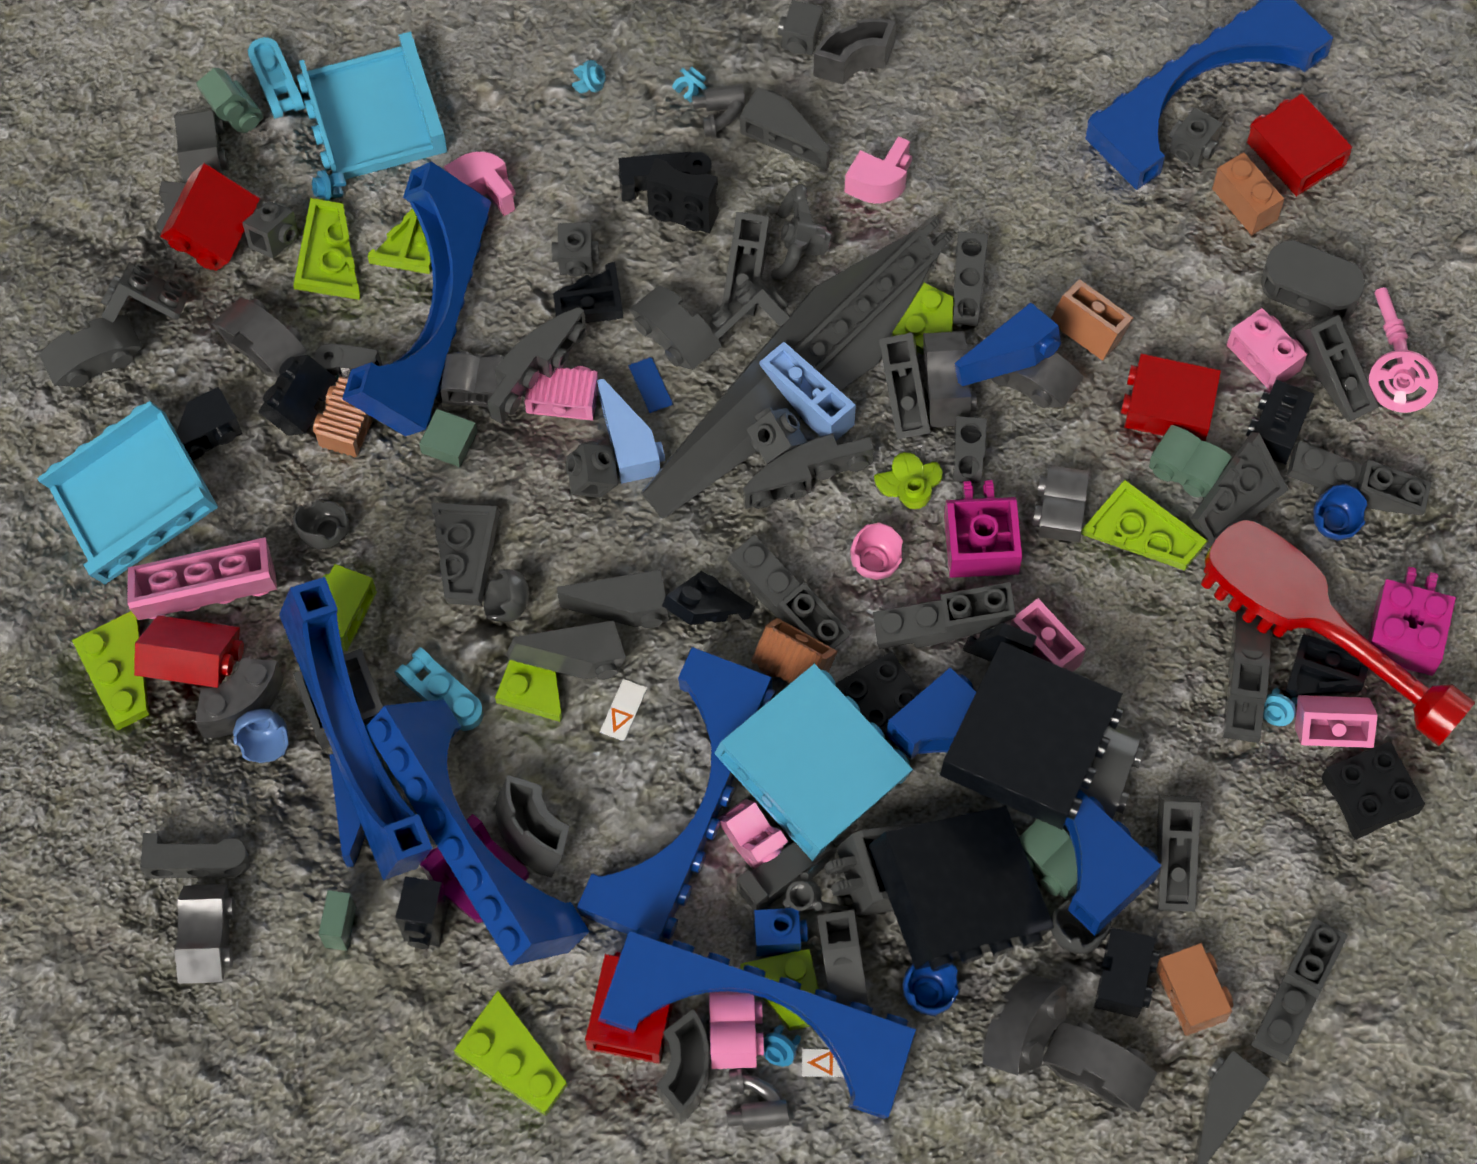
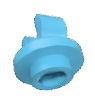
[572,60,606,93]
[672,66,708,103]
[1263,688,1297,726]

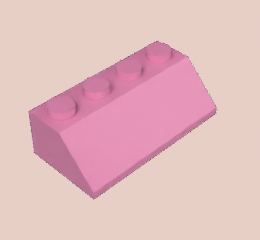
[127,537,277,620]

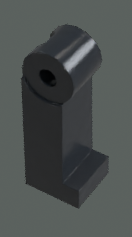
[618,152,712,202]

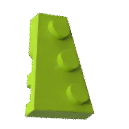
[294,198,360,300]
[1081,480,1207,571]
[72,611,149,731]
[453,991,568,1116]

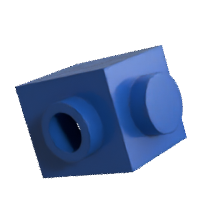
[754,908,808,957]

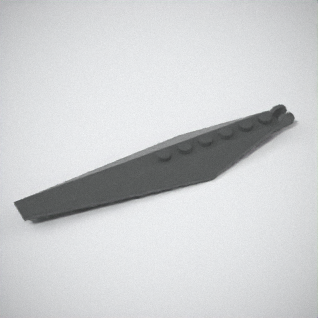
[641,215,953,519]

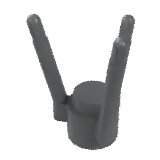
[783,857,856,915]

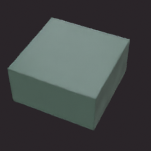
[419,409,477,467]
[318,890,357,951]

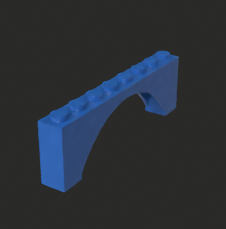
[1085,0,1333,190]
[342,161,491,437]
[279,577,432,881]
[577,647,776,942]
[886,667,1162,936]
[365,699,590,966]
[598,928,916,1119]

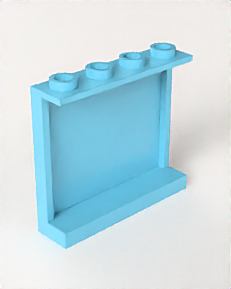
[296,32,447,180]
[37,401,218,584]
[714,663,913,861]

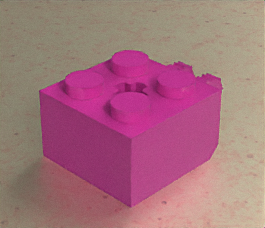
[944,480,1022,578]
[1368,567,1456,676]

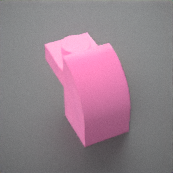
[844,136,912,204]
[444,152,516,216]
[717,799,788,869]

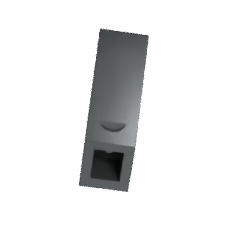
[817,910,869,1007]

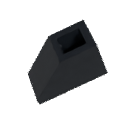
[176,387,242,460]

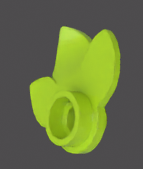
[874,452,943,509]

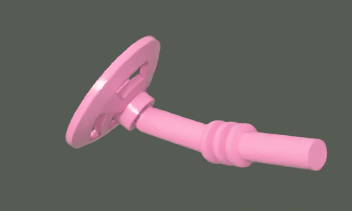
[1369,287,1438,413]

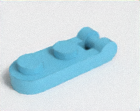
[248,37,305,119]
[394,647,483,731]

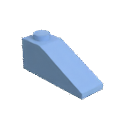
[759,342,856,441]
[597,379,665,484]

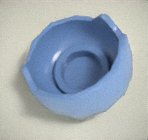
[233,708,289,763]

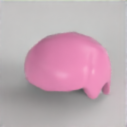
[850,522,903,580]

